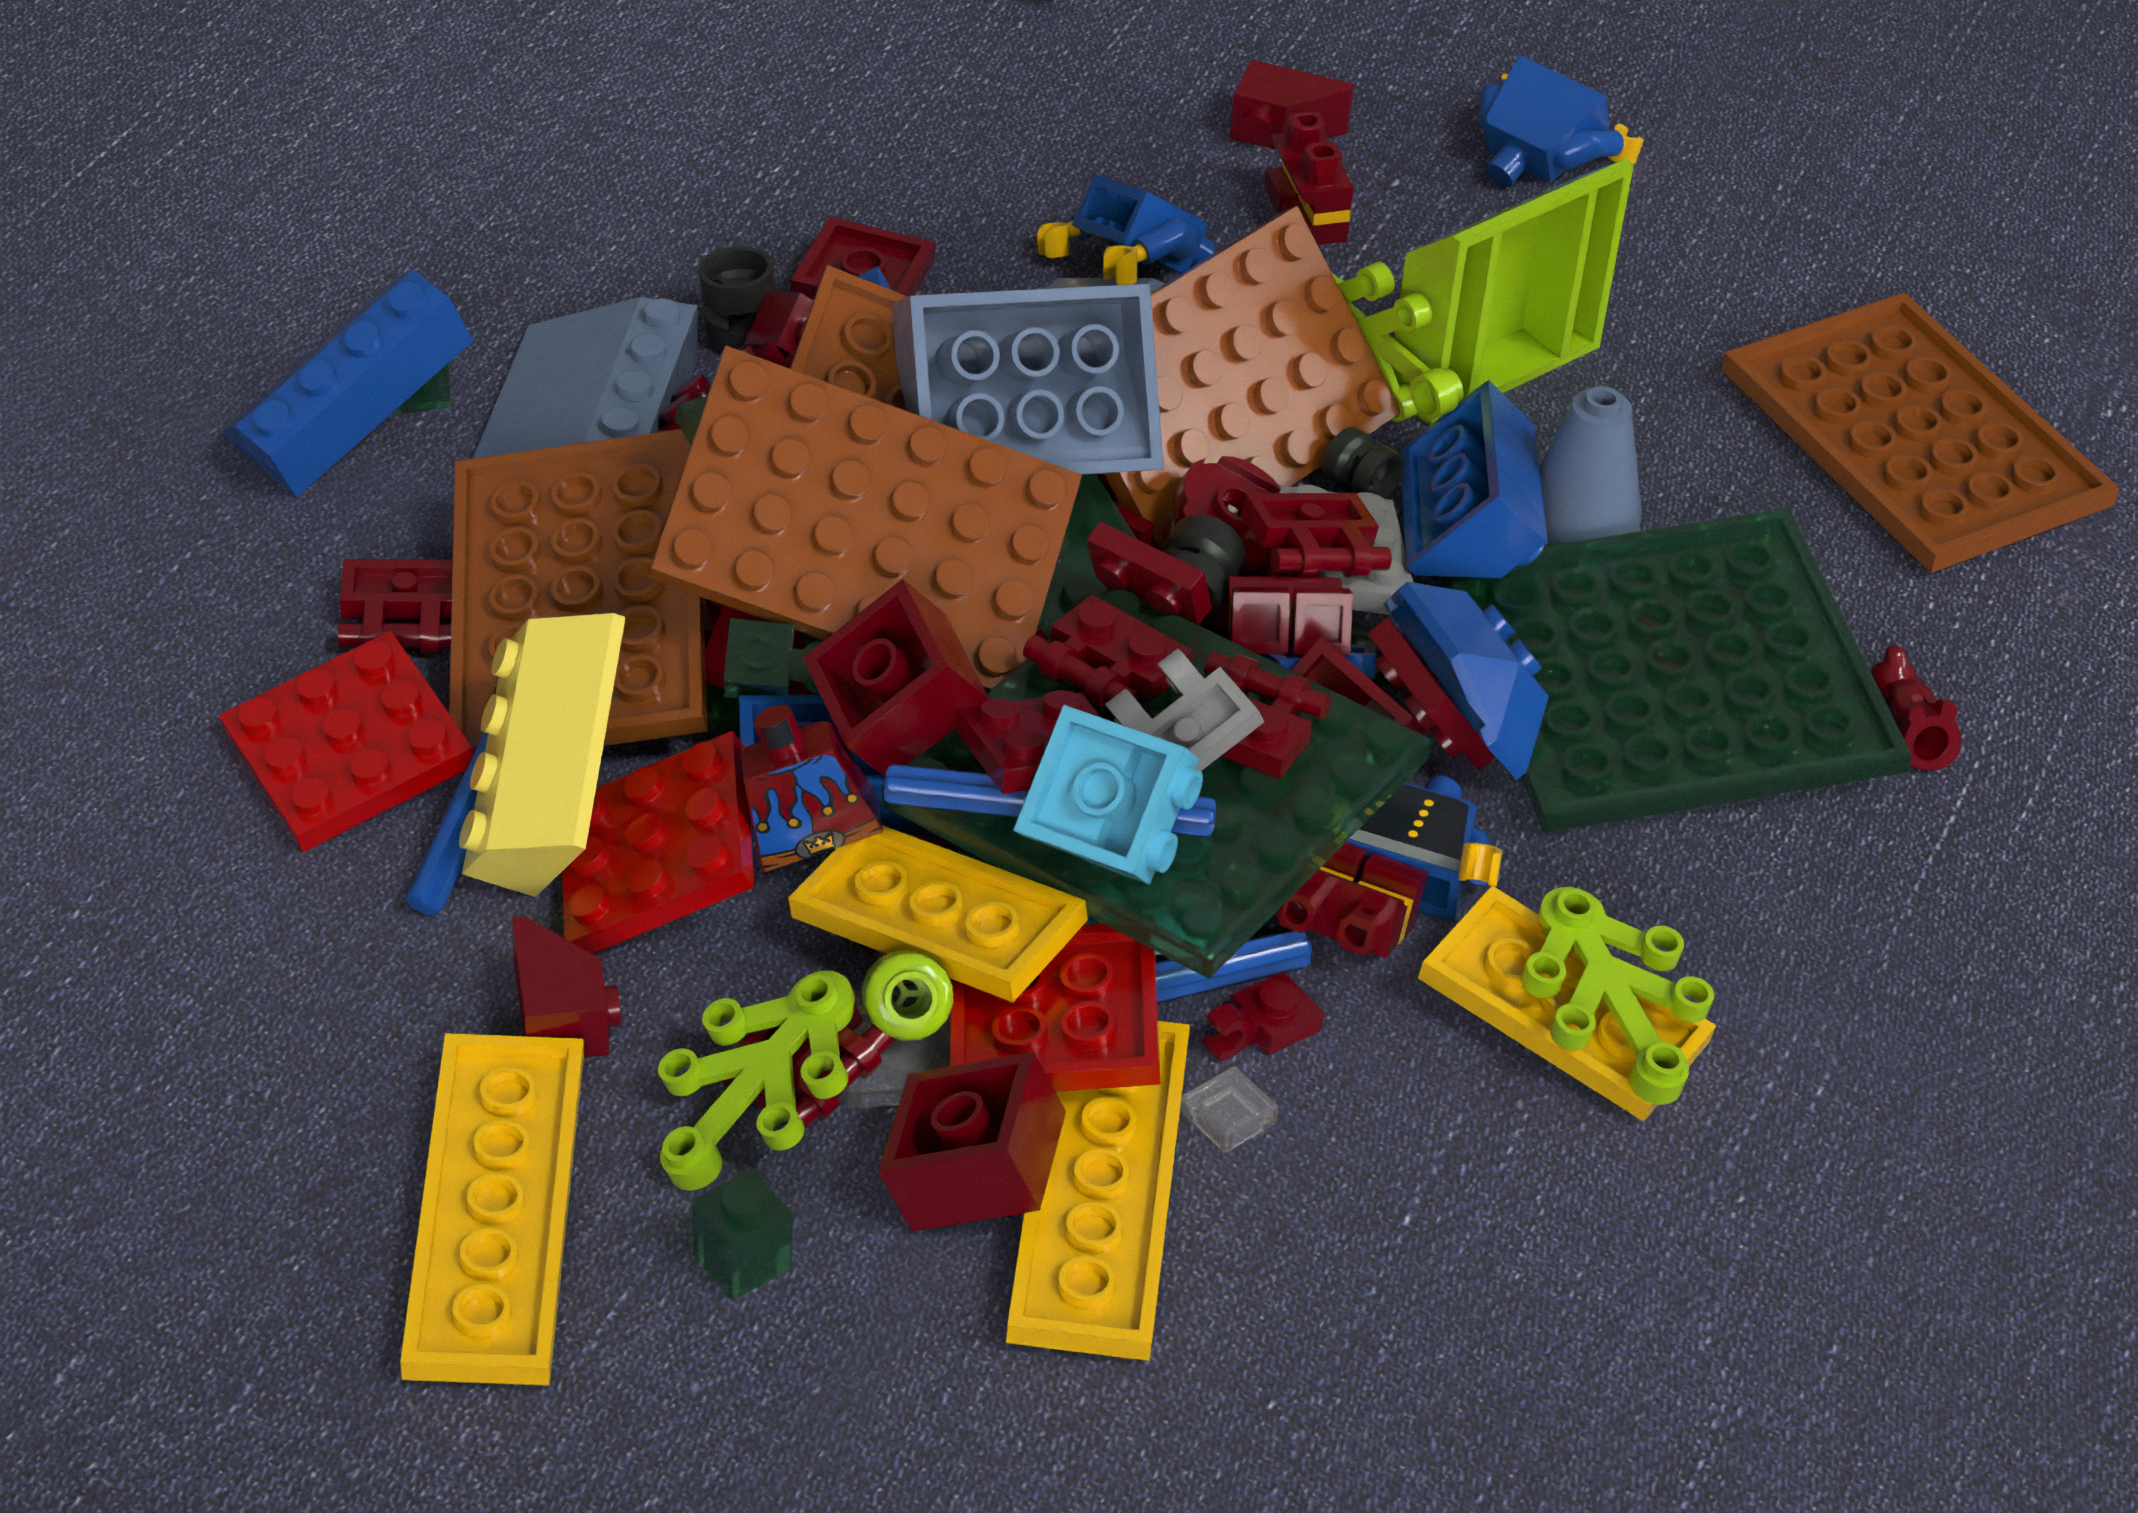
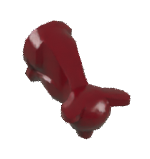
[1847,645,1962,770]

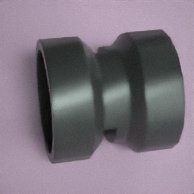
[1321,427,1405,499]

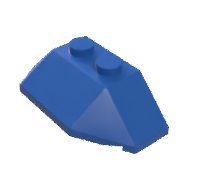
[1383,581,1549,780]

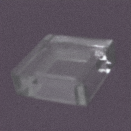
[1181,1066,1279,1153]

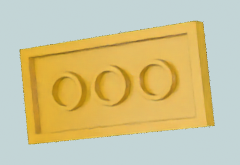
[788,825,1088,1002]
[1418,886,1717,1122]

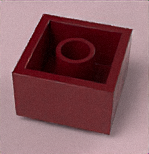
[803,578,990,776]
[878,1051,1066,1231]

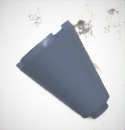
[1539,386,1642,555]

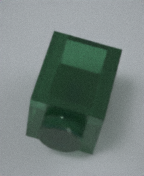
[692,1169,793,1301]

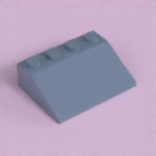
[892,284,1164,475]
[473,297,698,459]

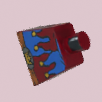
[741,705,883,872]

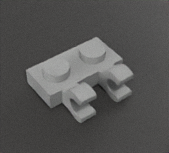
[1105,648,1264,771]

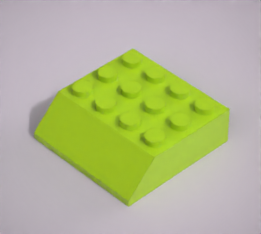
[1391,159,1634,426]

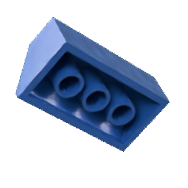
[222,269,473,497]
[1400,379,1548,578]

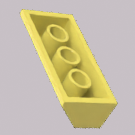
[459,613,625,897]

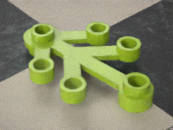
[1331,261,1463,423]
[1521,887,1714,1105]
[658,971,855,1191]

